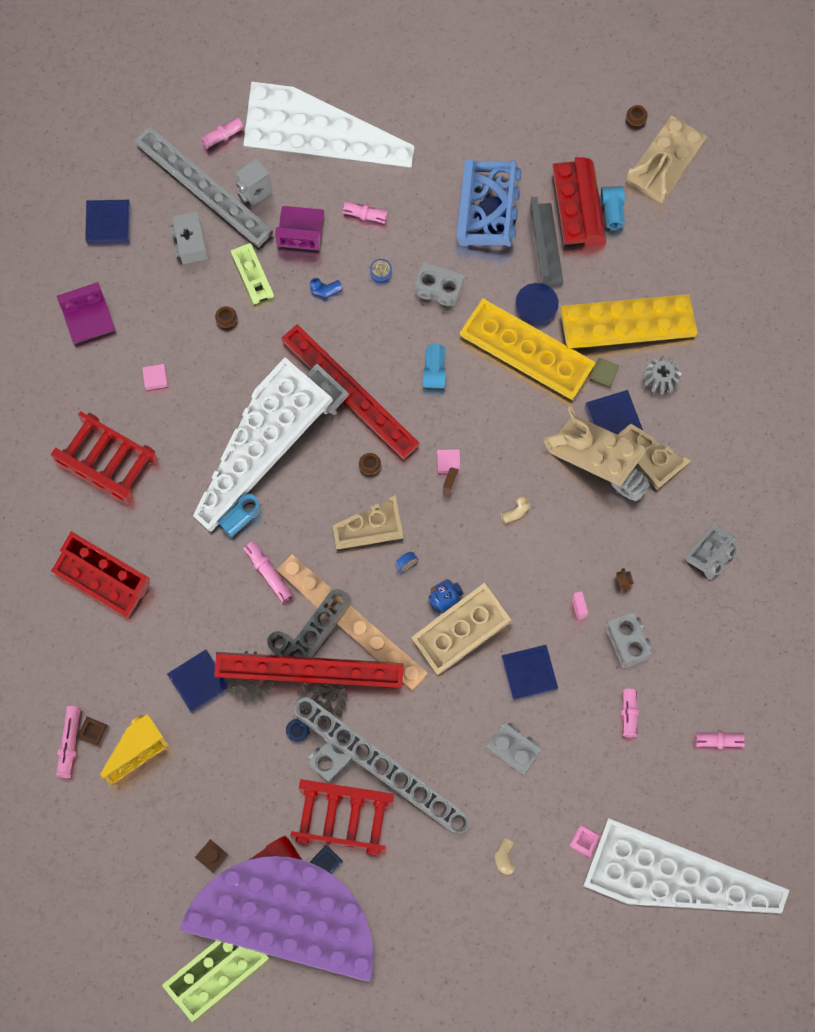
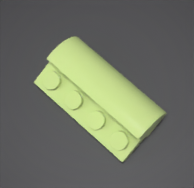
[162,940,269,1022]

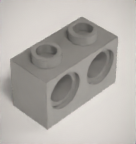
[415,262,465,306]
[606,612,653,669]
[308,731,362,784]

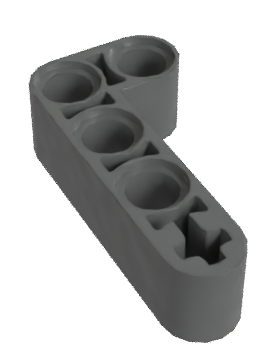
[267,589,351,657]

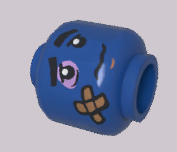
[429,579,464,613]

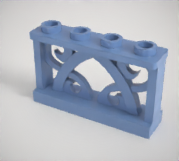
[457,159,522,247]

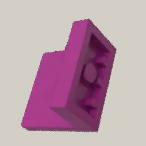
[275,206,324,250]
[56,282,115,344]

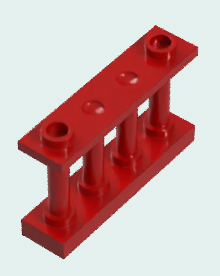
[50,411,158,505]
[290,779,394,856]

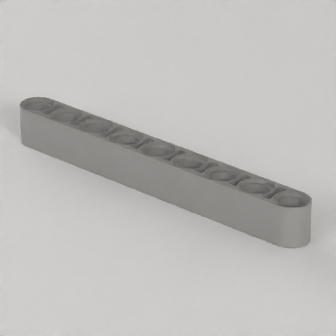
[293,697,470,833]

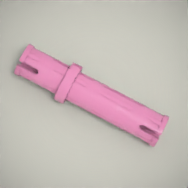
[244,541,294,604]
[55,706,82,778]

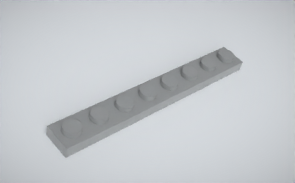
[135,126,273,248]

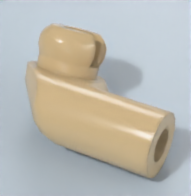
[501,496,530,524]
[494,838,515,875]

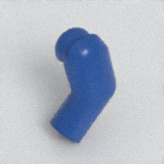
[310,278,343,297]

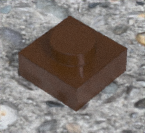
[195,839,229,874]

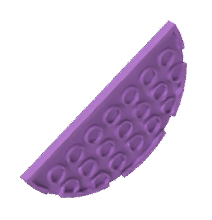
[179,856,373,982]

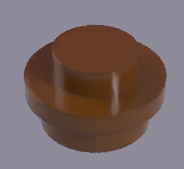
[626,105,648,126]
[215,306,237,328]
[359,453,381,475]
[616,568,634,591]

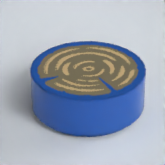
[370,259,392,282]
[395,552,419,572]

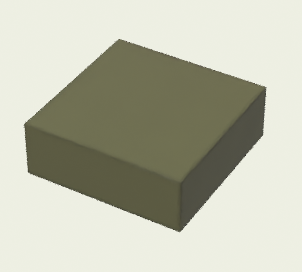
[590,358,619,387]

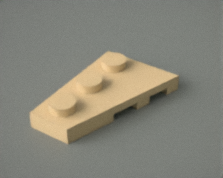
[618,424,691,490]
[332,495,403,550]

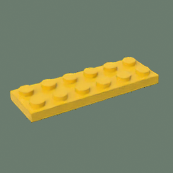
[560,294,698,349]
[460,298,596,401]

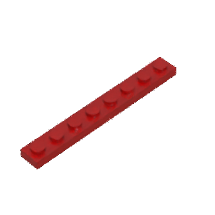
[281,324,420,460]
[214,652,404,688]

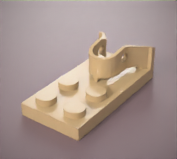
[626,115,707,204]
[544,406,646,486]
[411,583,515,675]

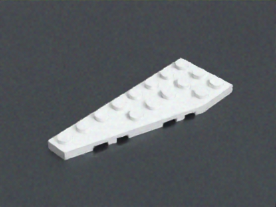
[243,82,415,168]
[193,358,333,532]
[583,818,789,914]

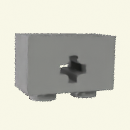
[235,158,272,208]
[170,212,208,265]

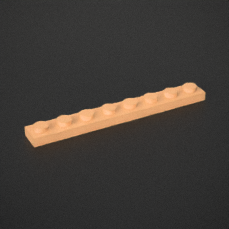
[276,554,428,692]

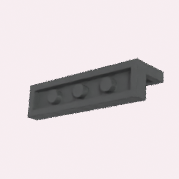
[530,197,563,287]

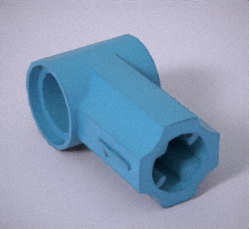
[601,186,625,230]
[423,344,446,389]
[218,494,261,537]

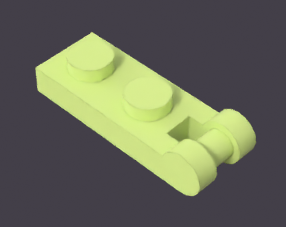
[231,243,274,305]

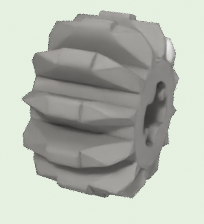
[643,356,682,395]
[611,468,650,501]

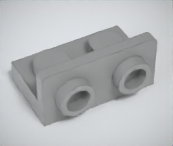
[306,364,350,416]
[685,524,739,580]
[486,722,541,776]

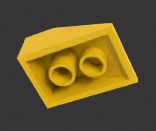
[100,714,169,786]

